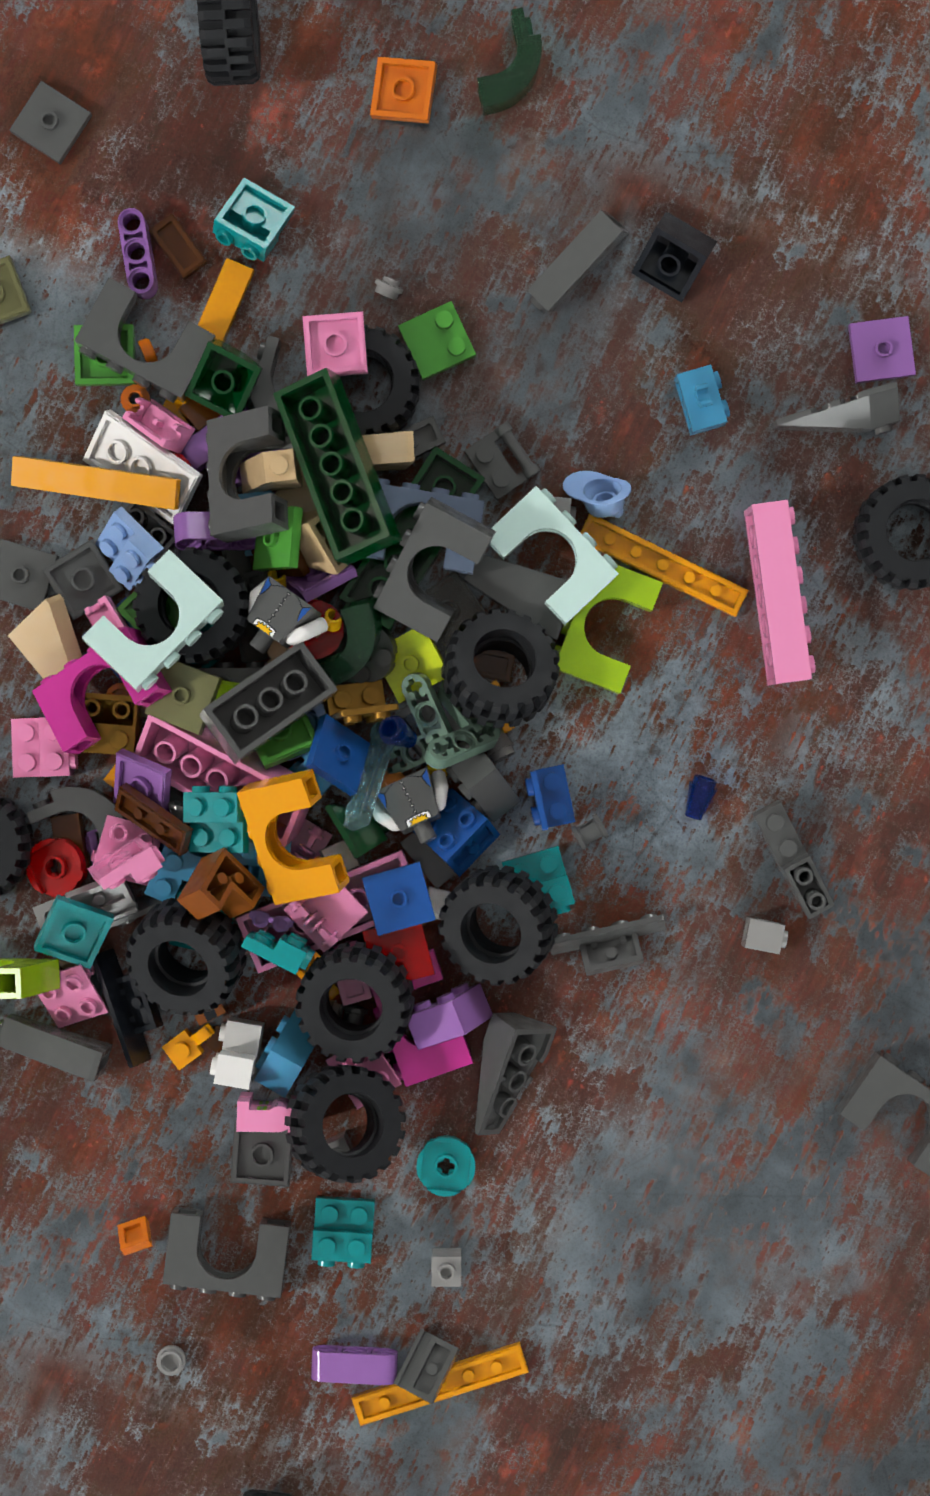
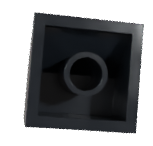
[631,211,717,303]

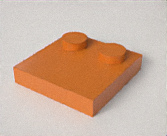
[370,57,438,124]

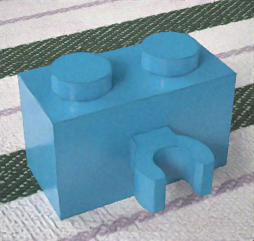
[674,364,730,436]

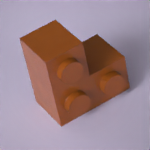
[177,847,265,920]

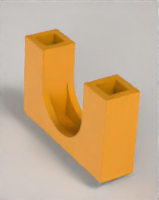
[237,769,350,905]

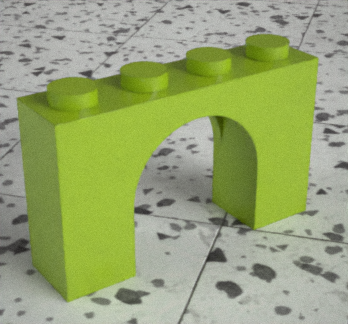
[554,565,663,694]
[0,958,60,999]

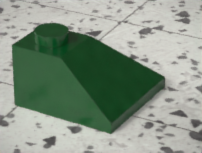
[185,339,263,416]
[325,803,390,859]

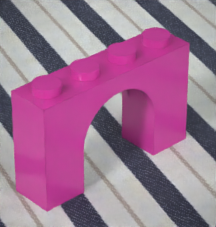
[32,626,172,754]
[369,948,473,1087]

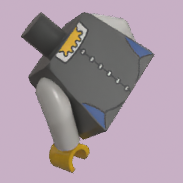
[247,570,343,654]
[360,764,448,845]

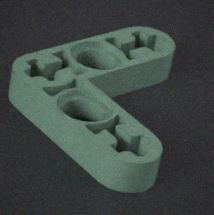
[375,672,453,774]
[424,680,501,769]

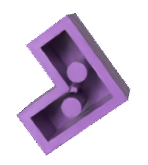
[408,983,492,1050]

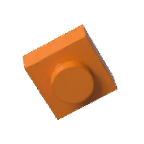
[117,1216,152,1256]

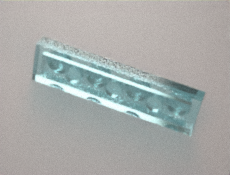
[343,716,401,831]

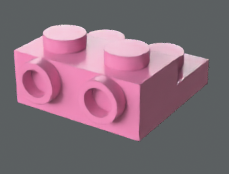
[11,717,78,778]
[88,836,165,890]

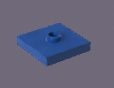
[306,714,370,796]
[362,861,436,936]

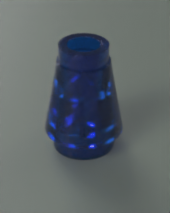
[379,716,417,748]
[685,774,718,820]

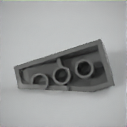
[771,381,900,435]
[475,1012,557,1136]

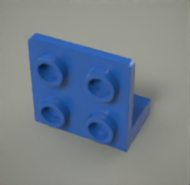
[524,764,575,831]
[412,788,500,877]

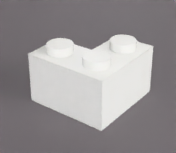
[210,1016,265,1090]

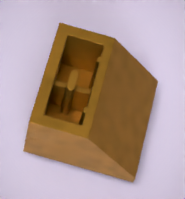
[83,692,141,755]

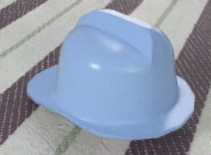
[563,471,631,518]

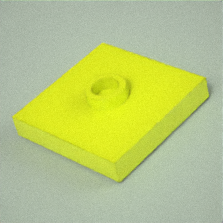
[372,629,445,704]

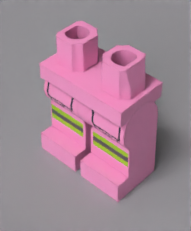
[236,1092,297,1133]

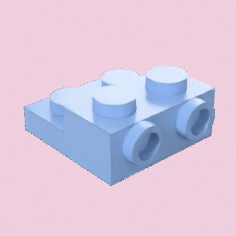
[95,506,164,591]

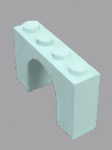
[489,486,619,625]
[82,550,224,693]

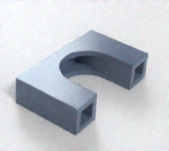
[366,478,485,575]

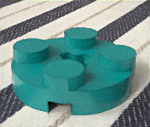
[416,1135,476,1197]

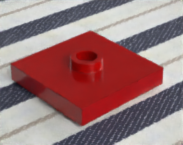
[362,924,435,980]

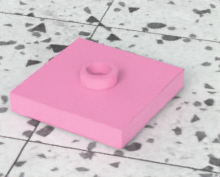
[302,311,368,376]

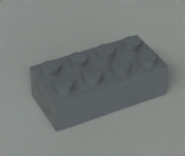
[199,642,338,764]

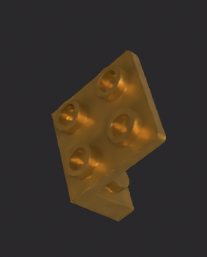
[324,680,399,727]

